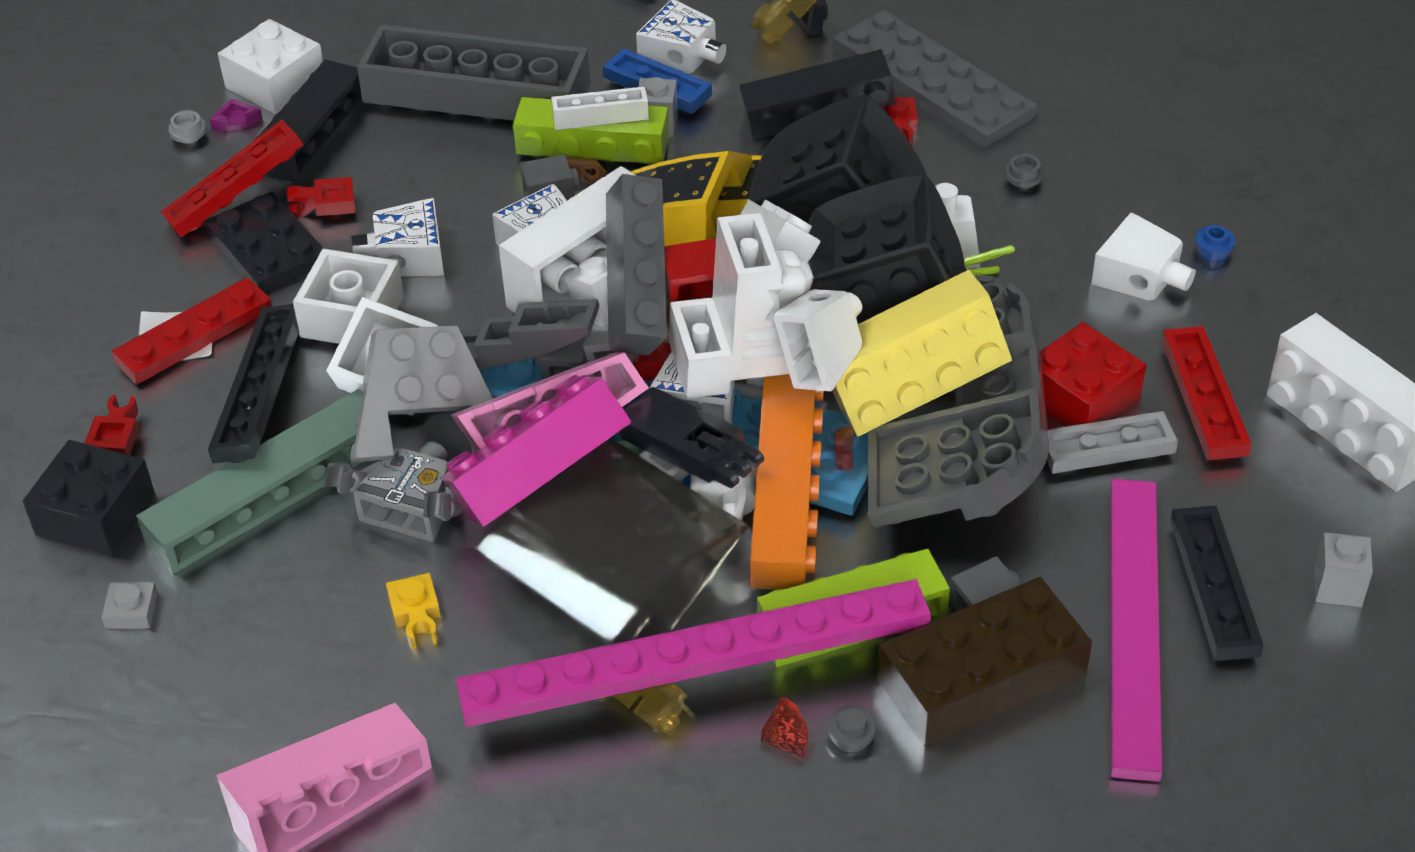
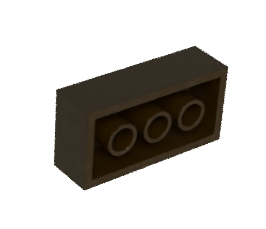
[877,576,1092,747]

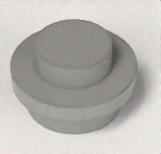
[168,110,206,144]

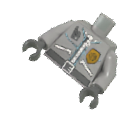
[323,441,462,542]

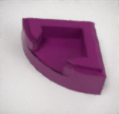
[209,99,263,131]

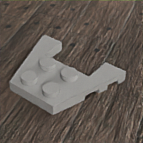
[350,326,493,462]

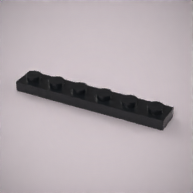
[208,304,299,464]

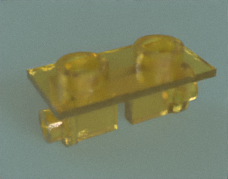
[750,0,818,44]
[612,682,695,734]

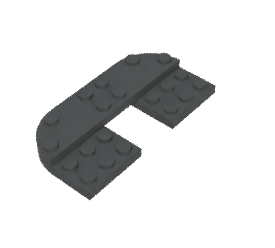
[868,275,1049,528]

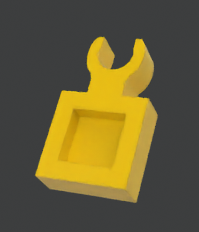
[386,573,441,650]

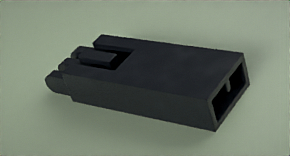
[619,387,764,489]

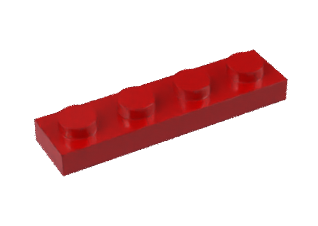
[161,119,304,238]
[111,277,272,385]
[1161,326,1252,461]

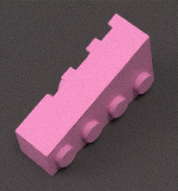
[451,352,648,452]
[217,703,432,852]

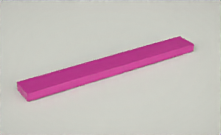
[1110,479,1162,782]

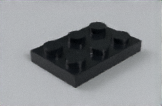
[204,191,324,293]

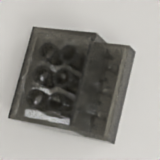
[476,439,749,645]

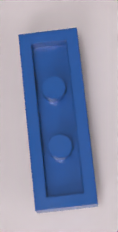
[603,48,712,114]

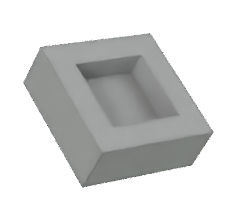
[101,582,158,629]

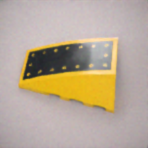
[630,151,753,246]

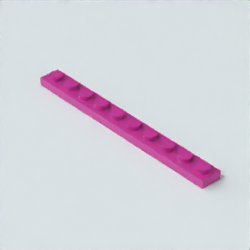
[456,579,931,727]

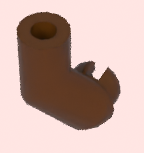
[565,156,606,187]

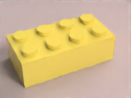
[832,270,1012,437]

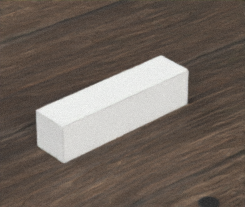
[551,87,649,130]

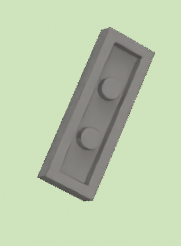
[1046,411,1178,474]

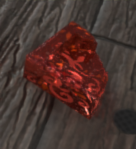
[834,427,854,470]
[761,697,809,759]

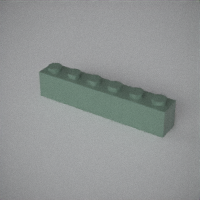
[136,389,365,574]

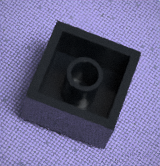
[23,440,155,557]

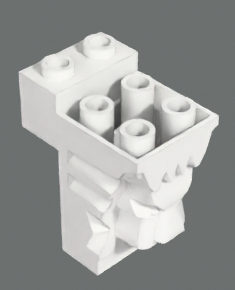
[669,213,814,399]

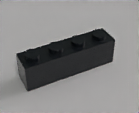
[739,49,896,140]
[253,59,364,184]

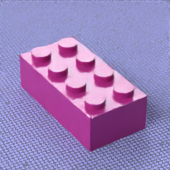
[441,374,631,527]

